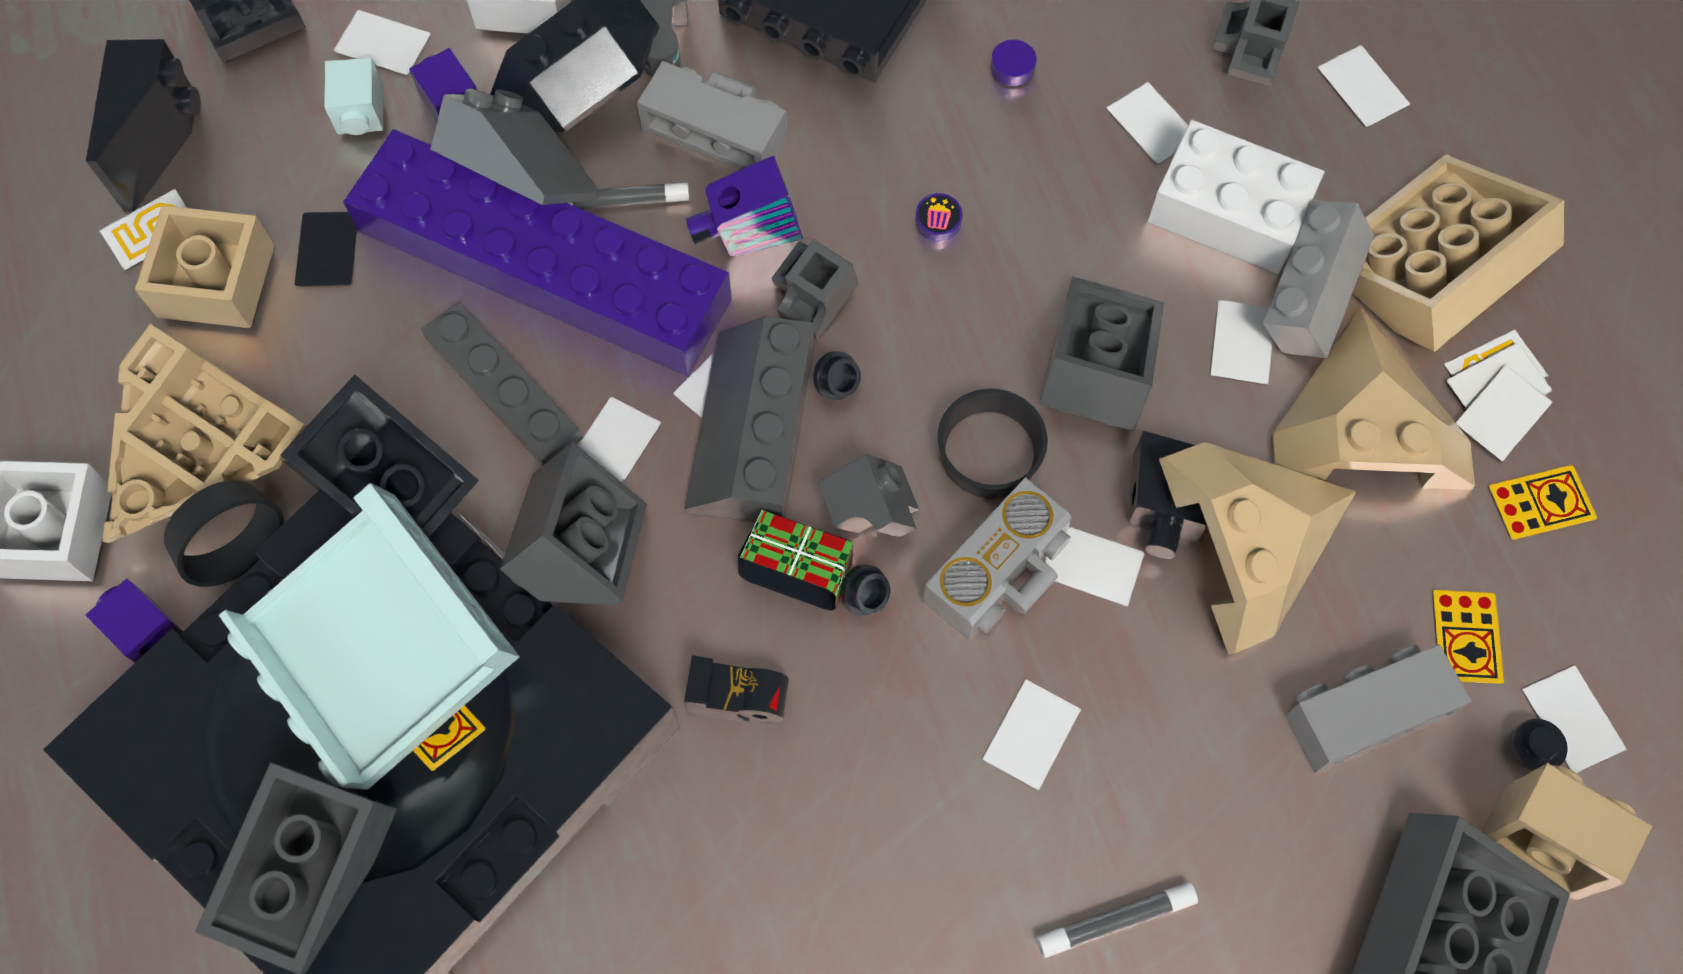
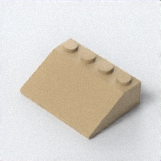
[1352,155,1564,352]

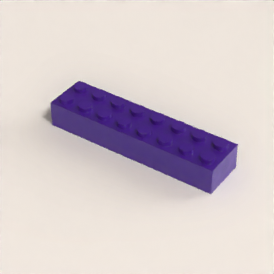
[343,129,732,377]

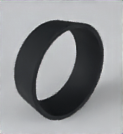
[938,389,1048,498]
[164,480,284,587]

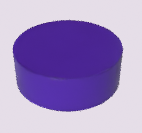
[991,39,1037,86]

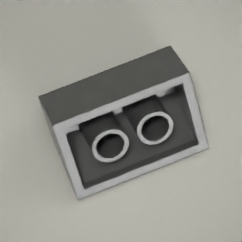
[500,442,647,606]

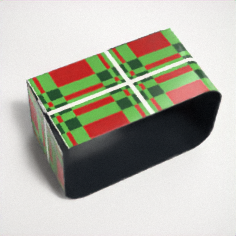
[737,509,854,611]

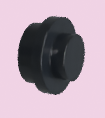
[813,351,861,400]
[841,564,890,616]
[1511,719,1568,771]

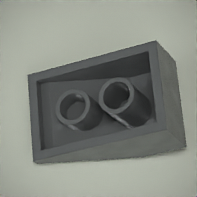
[431,89,600,205]
[1039,276,1164,431]
[195,763,397,974]

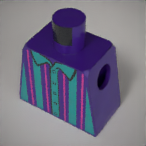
[686,156,803,256]

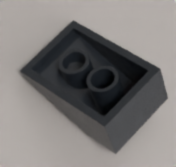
[86,39,201,212]
[279,374,479,538]

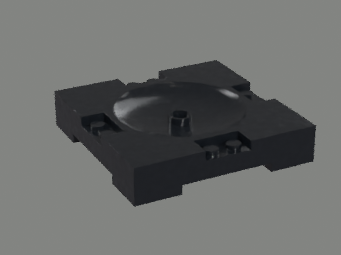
[43,491,680,974]

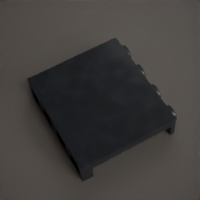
[718,0,927,83]

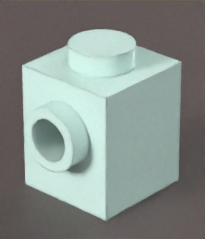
[324,57,383,135]

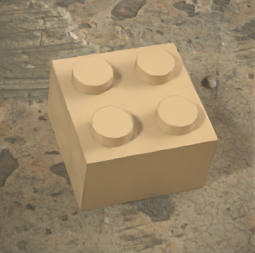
[135,205,275,328]
[1481,763,1652,900]

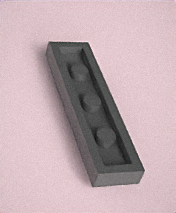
[421,301,583,466]

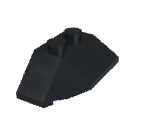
[490,0,660,132]

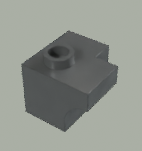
[1211,0,1299,87]
[771,239,859,341]
[817,454,919,537]

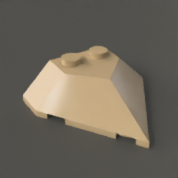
[1271,306,1475,490]
[102,324,307,544]
[1159,442,1357,654]

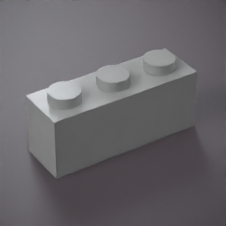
[1263,200,1375,358]
[1285,644,1472,773]

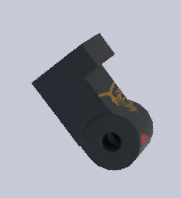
[684,655,789,723]

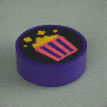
[915,193,963,242]

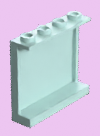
[219,483,520,790]

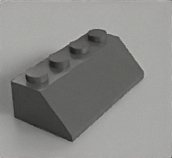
[684,316,814,523]

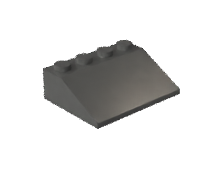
[1352,813,1570,974]

